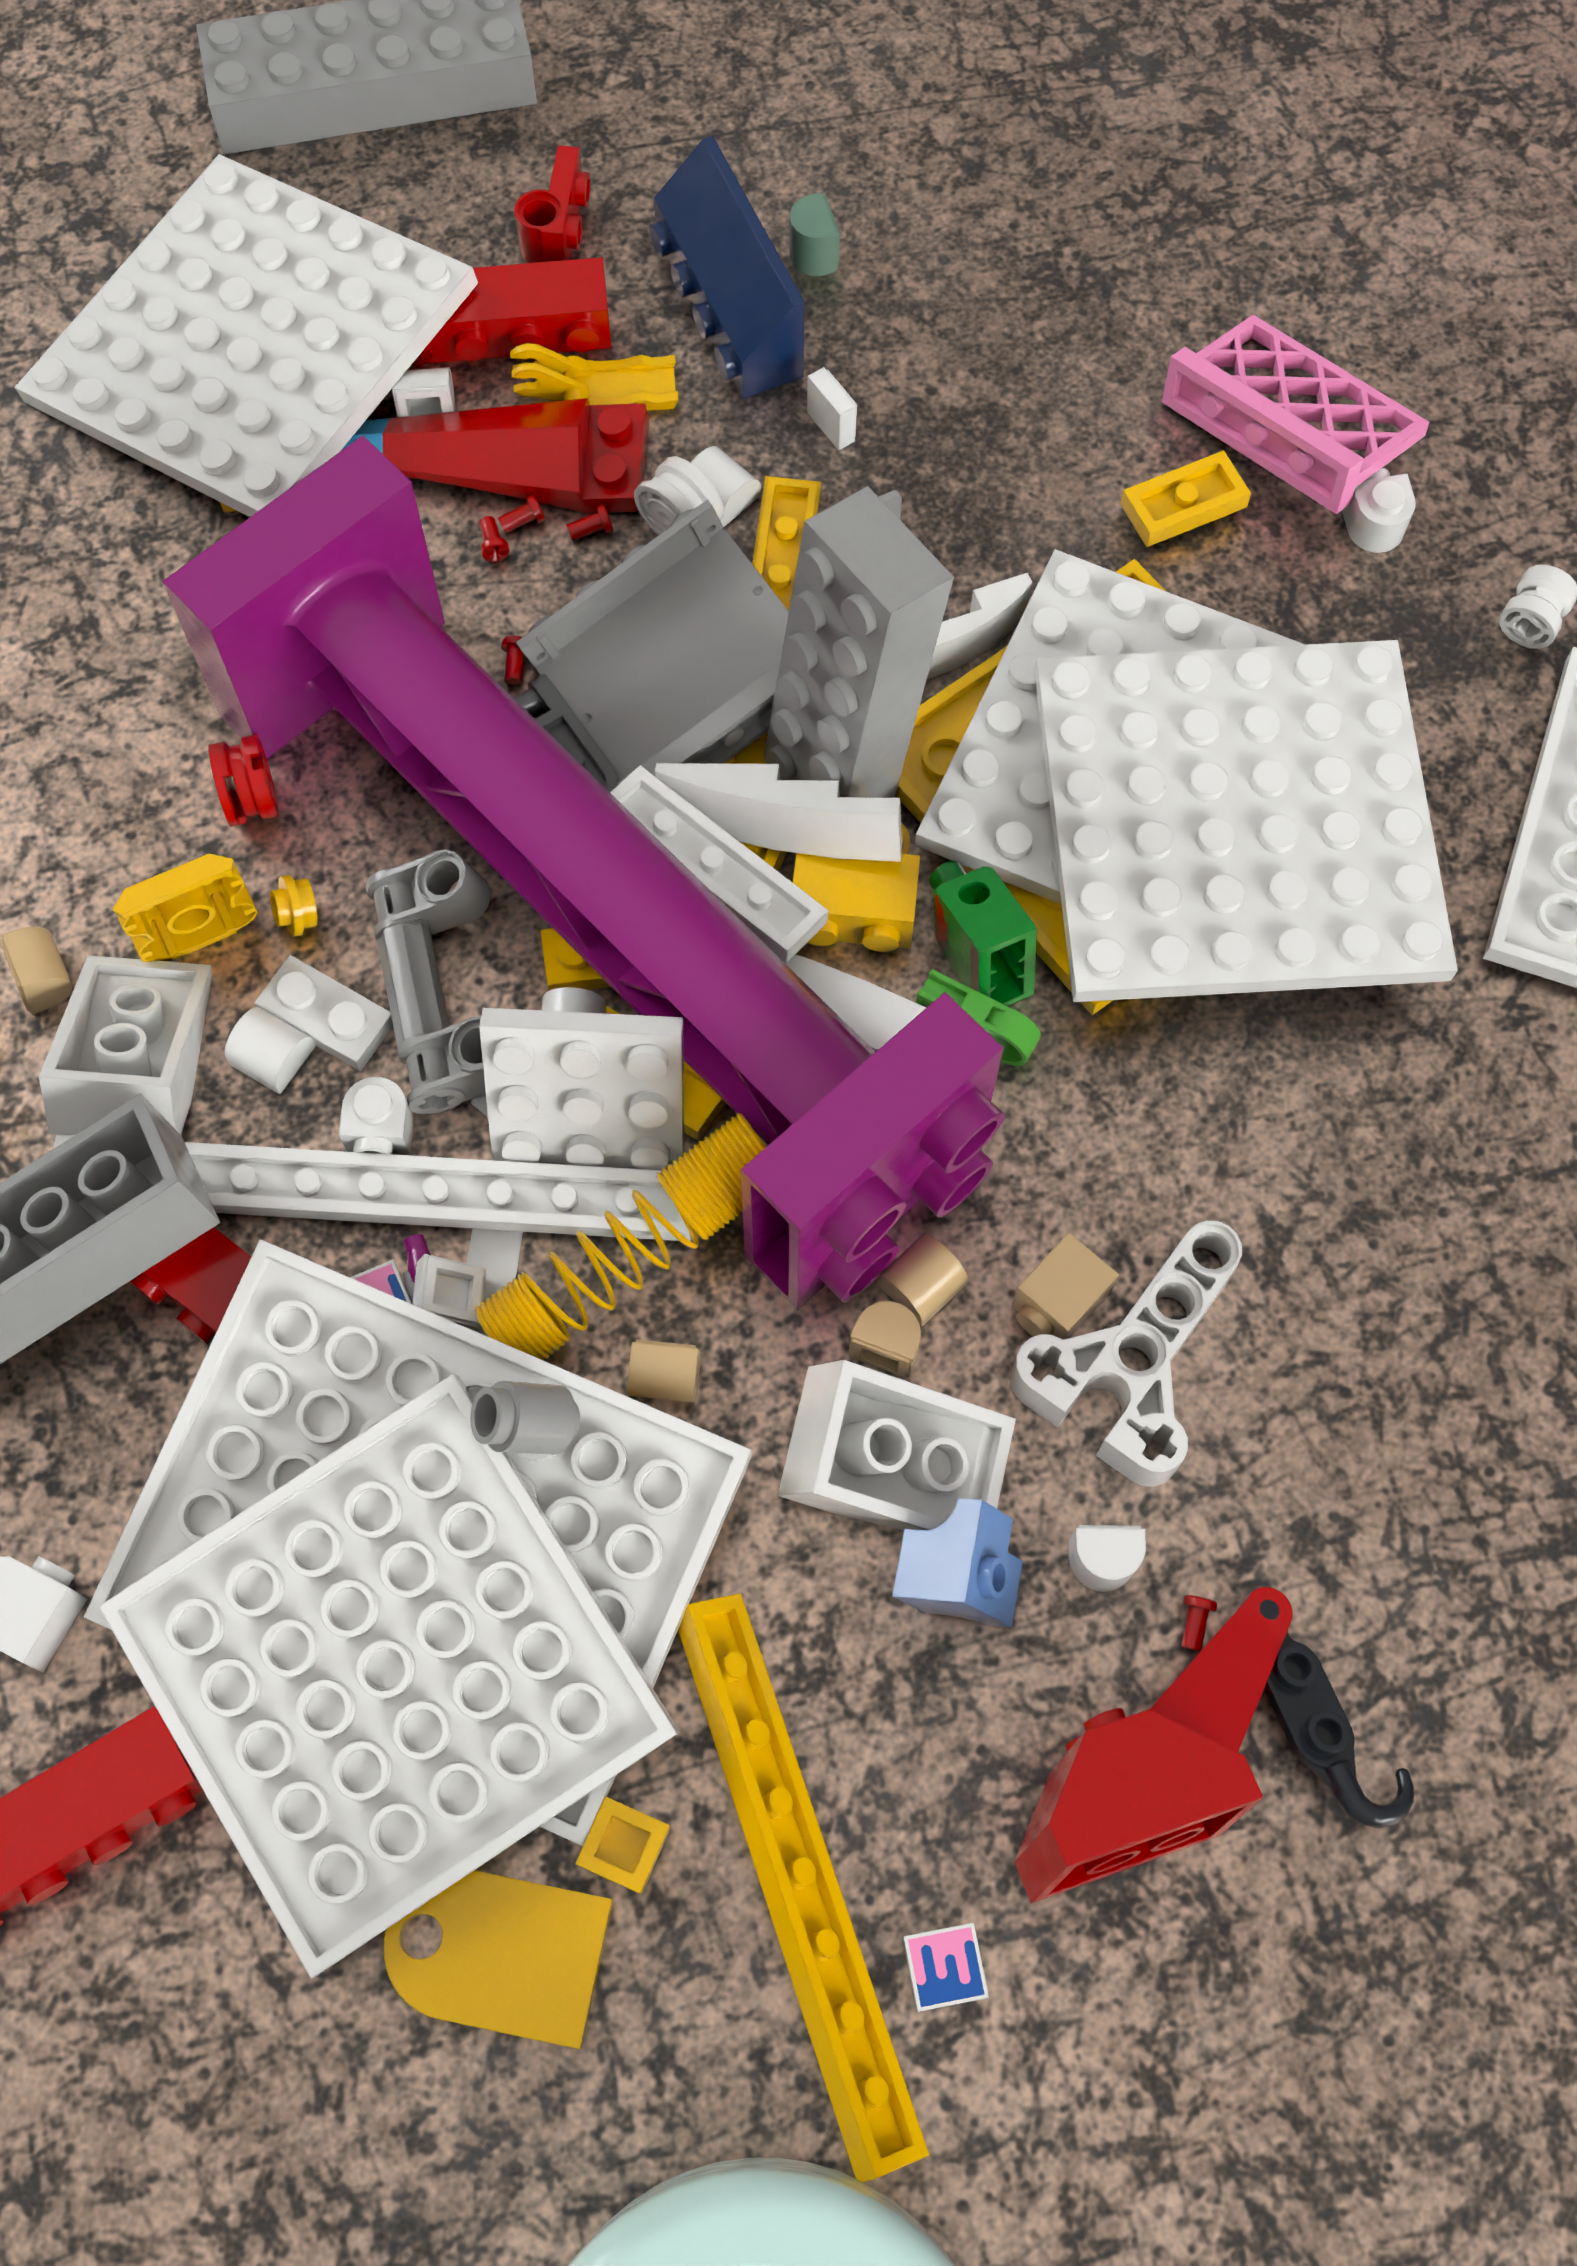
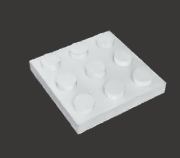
[479,1008,685,1171]

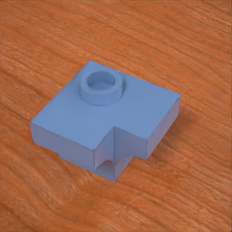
[892,1498,1023,1628]

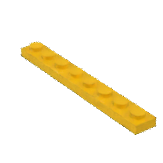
[678,1593,929,2182]

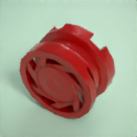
[208,734,279,827]

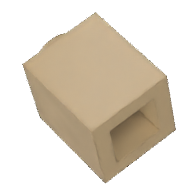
[1012,1232,1119,1340]

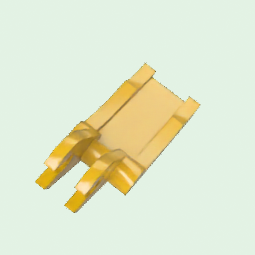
[510,343,679,411]

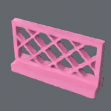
[1162,315,1430,514]

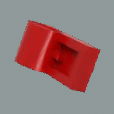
[514,145,591,263]

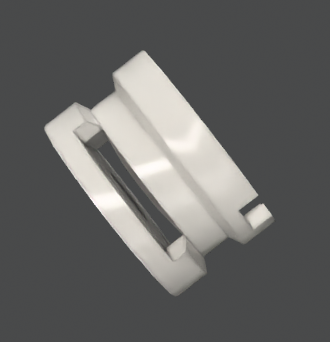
[634,456,724,536]

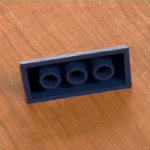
[649,136,805,399]

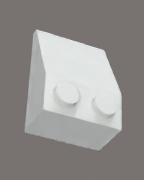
[39,955,212,1135]
[777,1360,1016,1530]

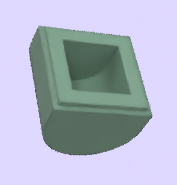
[789,192,840,276]

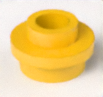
[270,875,317,937]

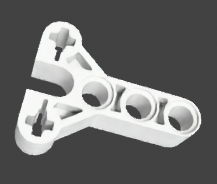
[1010,1221,1242,1487]

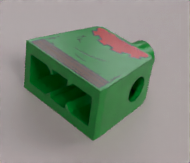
[929,861,1037,1006]

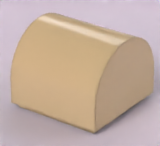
[0,927,73,1015]
[876,1233,968,1327]
[849,1301,921,1378]
[628,1339,701,1403]

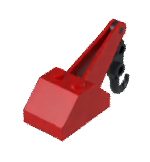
[1014,1587,1414,1903]

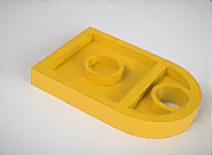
[384,1870,614,2049]

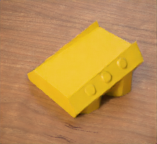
[112,854,258,963]

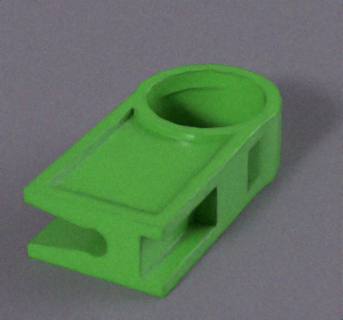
[916,969,1041,1066]

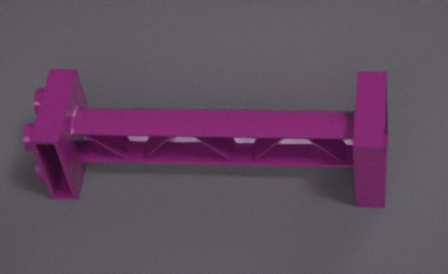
[162,435,1005,1311]

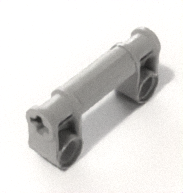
[365,849,491,1114]

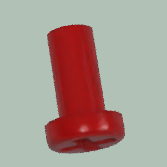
[498,495,545,534]
[566,504,614,541]
[479,516,510,563]
[501,635,524,685]
[1181,1595,1217,1651]

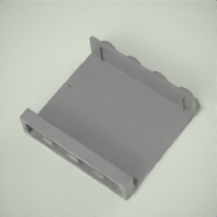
[516,499,789,785]

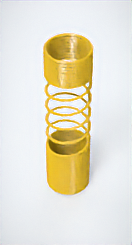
[475,1113,766,1361]

